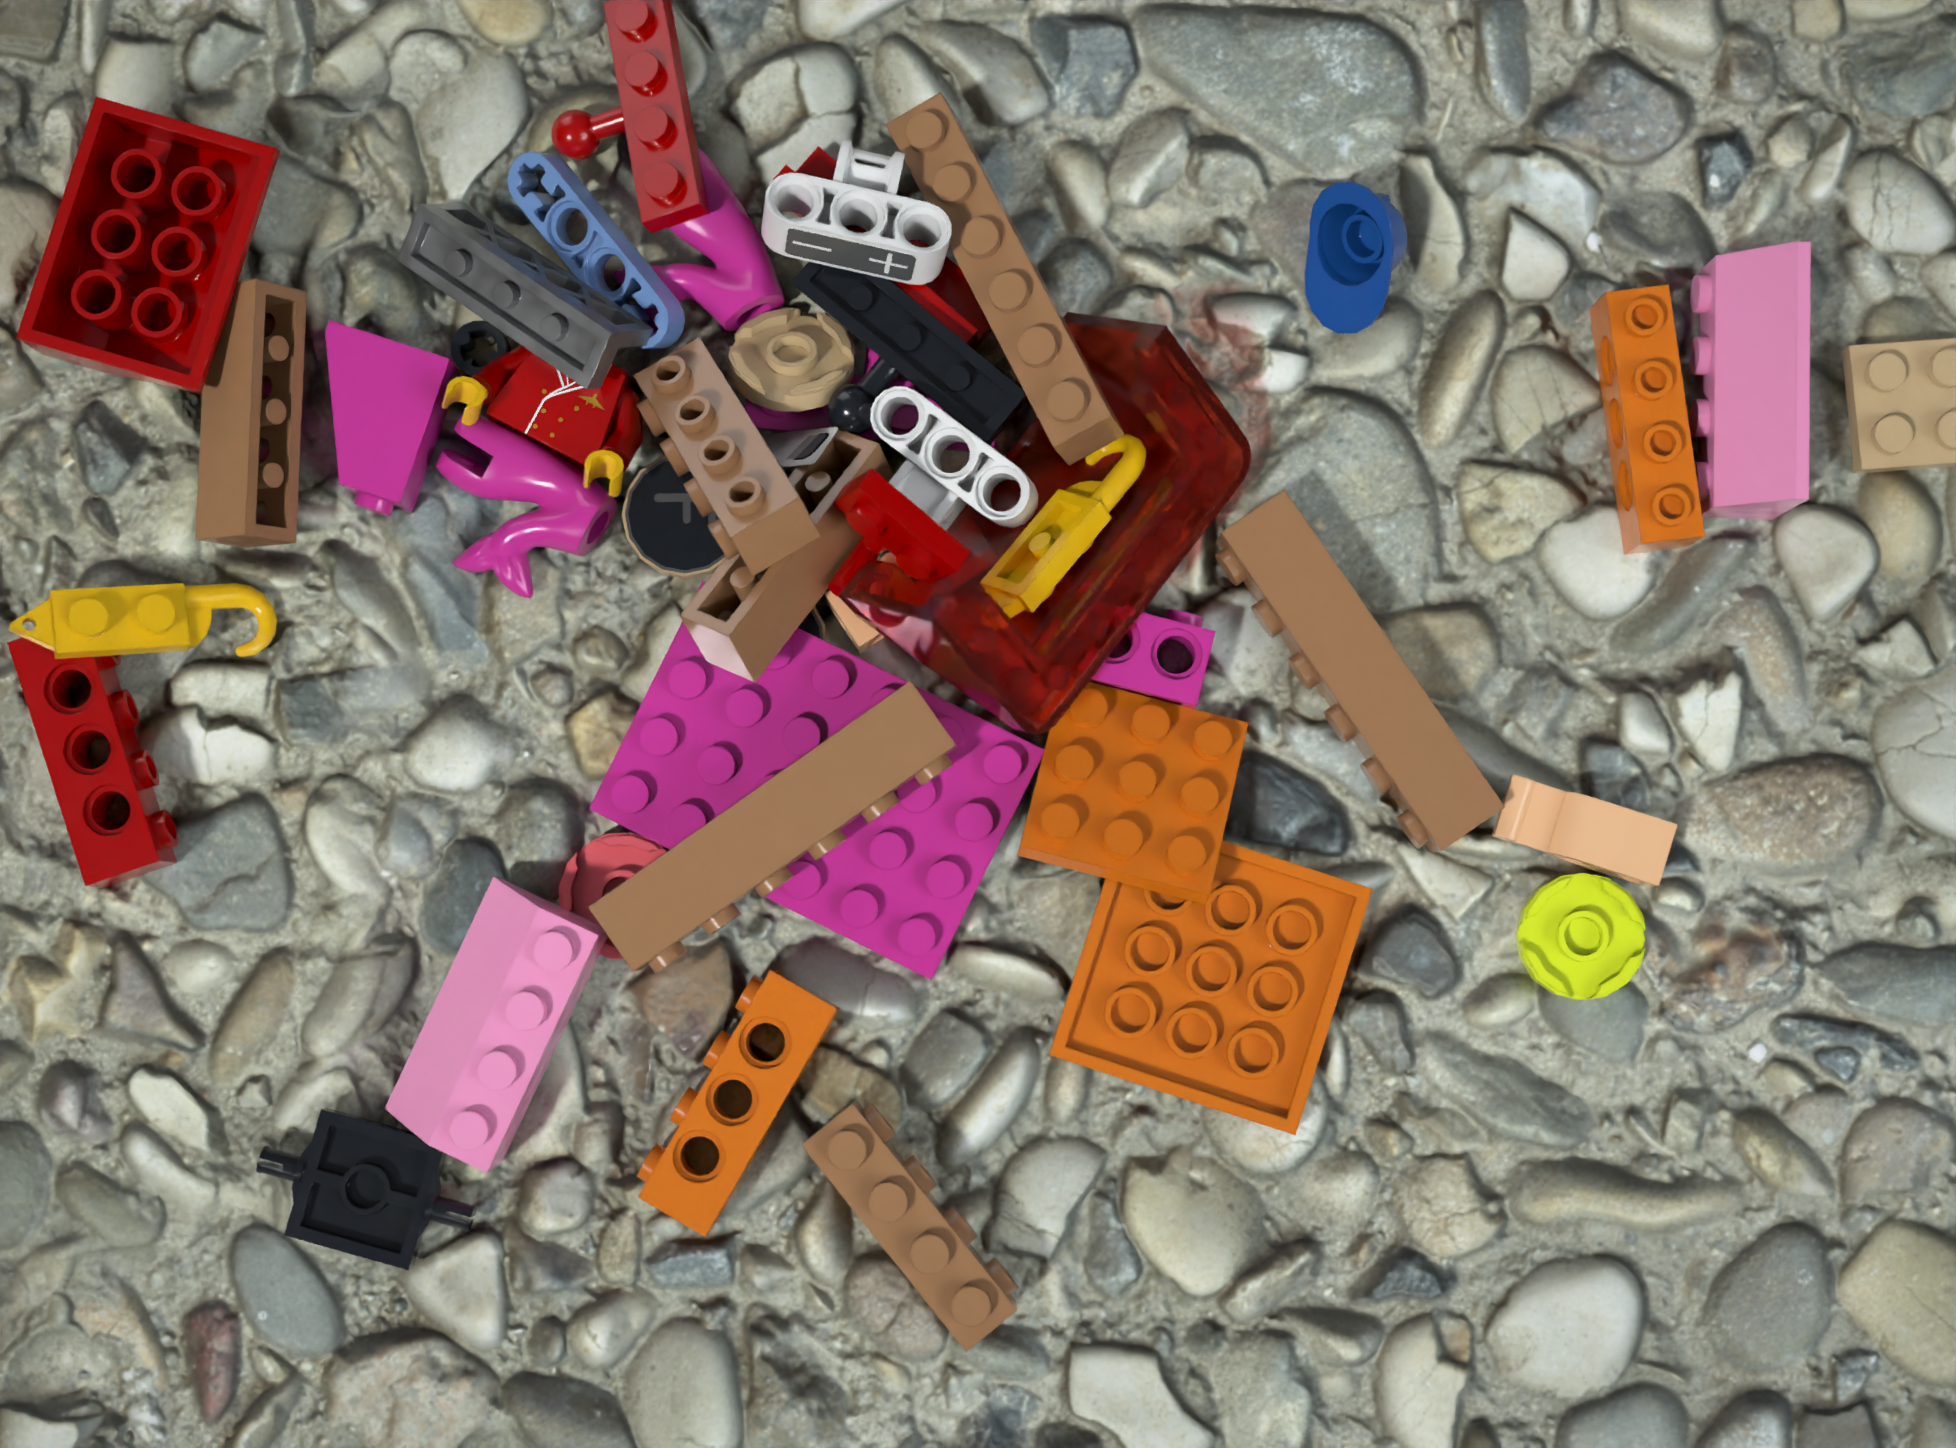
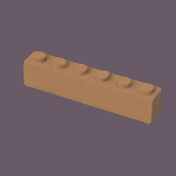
[886,92,1125,466]
[1215,490,1505,853]
[588,681,957,974]

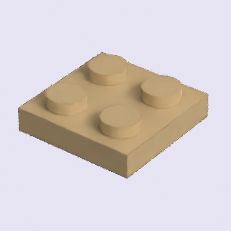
[1842,338,1956,474]

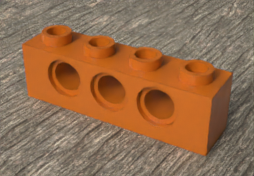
[1589,284,1705,555]
[637,970,840,1237]

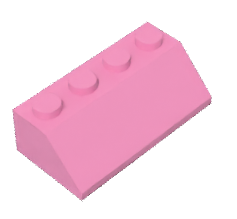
[1689,241,1811,520]
[385,876,608,1173]

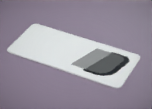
[764,427,838,467]

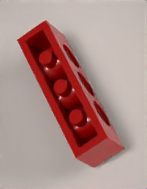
[7,637,179,888]

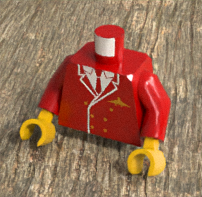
[442,345,643,497]

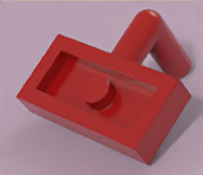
[828,468,971,600]

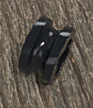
[451,321,512,377]

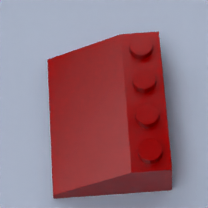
[16,97,280,394]

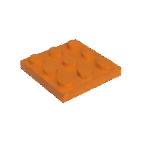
[1017,675,1248,904]

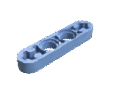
[507,151,685,349]

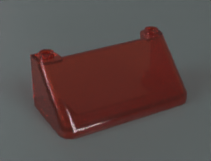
[838,312,1251,735]

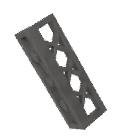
[397,203,653,389]

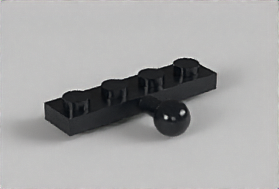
[791,262,1028,445]

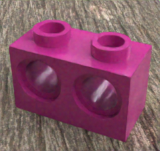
[1071,594,1215,709]

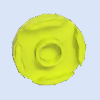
[1515,873,1646,1000]

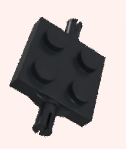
[256,1108,477,1270]

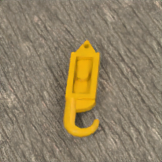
[976,434,1146,634]
[9,583,277,659]

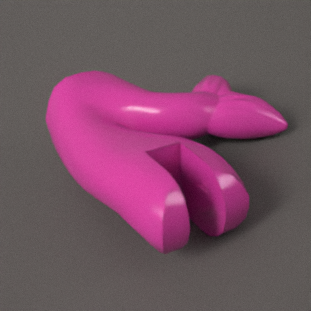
[614,148,784,331]
[435,412,618,598]

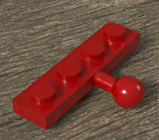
[551,0,710,233]

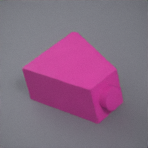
[325,320,461,517]

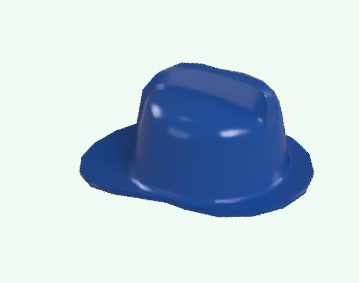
[1305,181,1408,334]

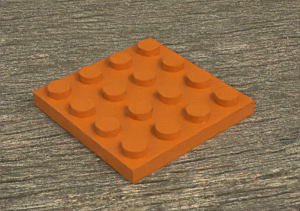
[1049,840,1372,1135]

